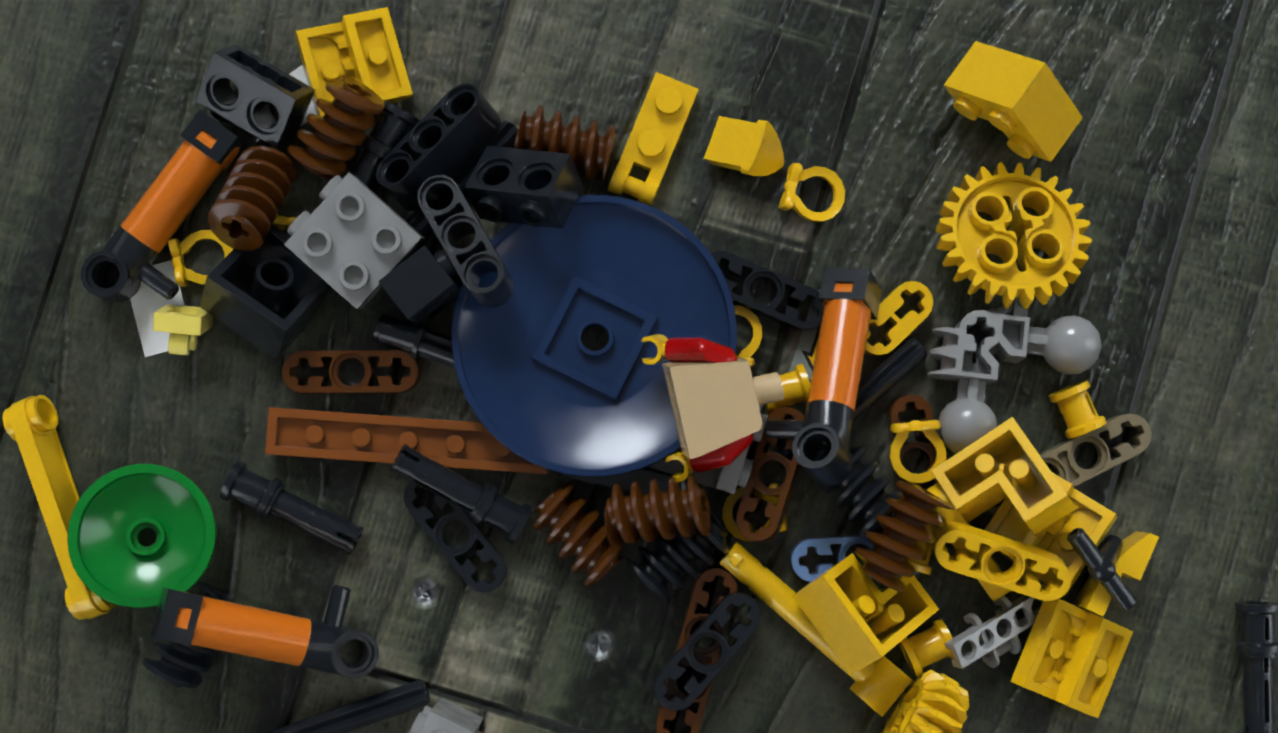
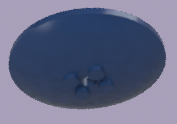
[452,195,737,477]

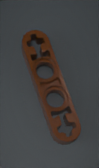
[656,567,737,733]

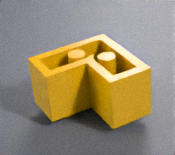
[943,41,1083,162]
[931,417,1076,535]
[793,553,939,675]

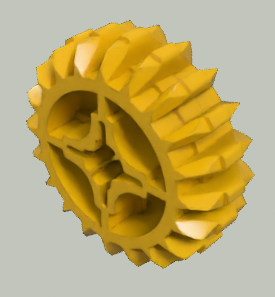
[881,670,969,733]

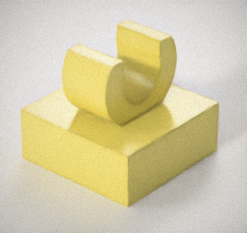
[153,304,214,356]

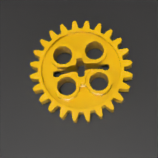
[935,162,1092,309]

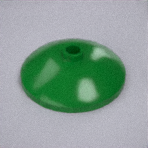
[67,464,217,608]

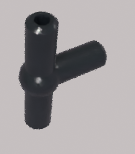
[1067,528,1137,610]

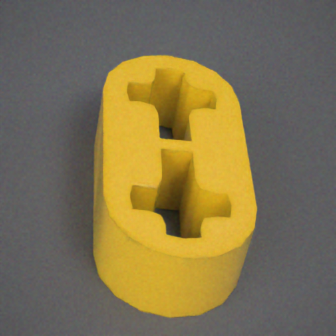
[865,281,934,357]

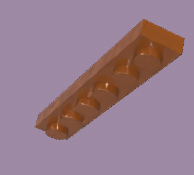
[265,407,549,474]

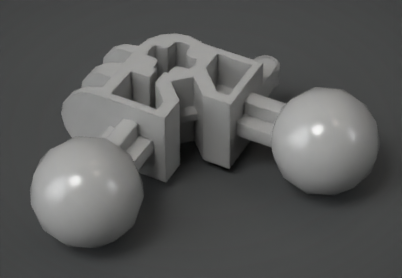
[928,298,1102,454]

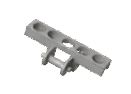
[945,595,1043,669]

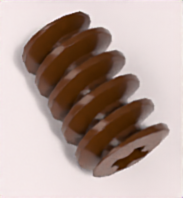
[287,76,385,181]
[514,105,616,182]
[208,146,298,251]
[604,475,711,545]
[530,481,626,588]
[855,481,954,593]

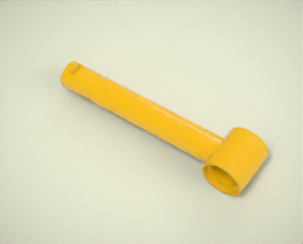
[719,542,913,717]

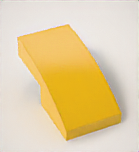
[1073,531,1159,617]

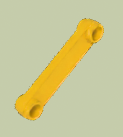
[2,395,118,620]

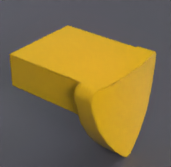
[704,116,784,177]

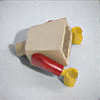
[641,334,784,482]

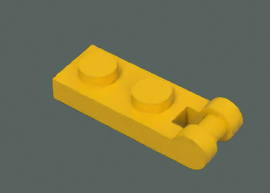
[607,72,699,206]

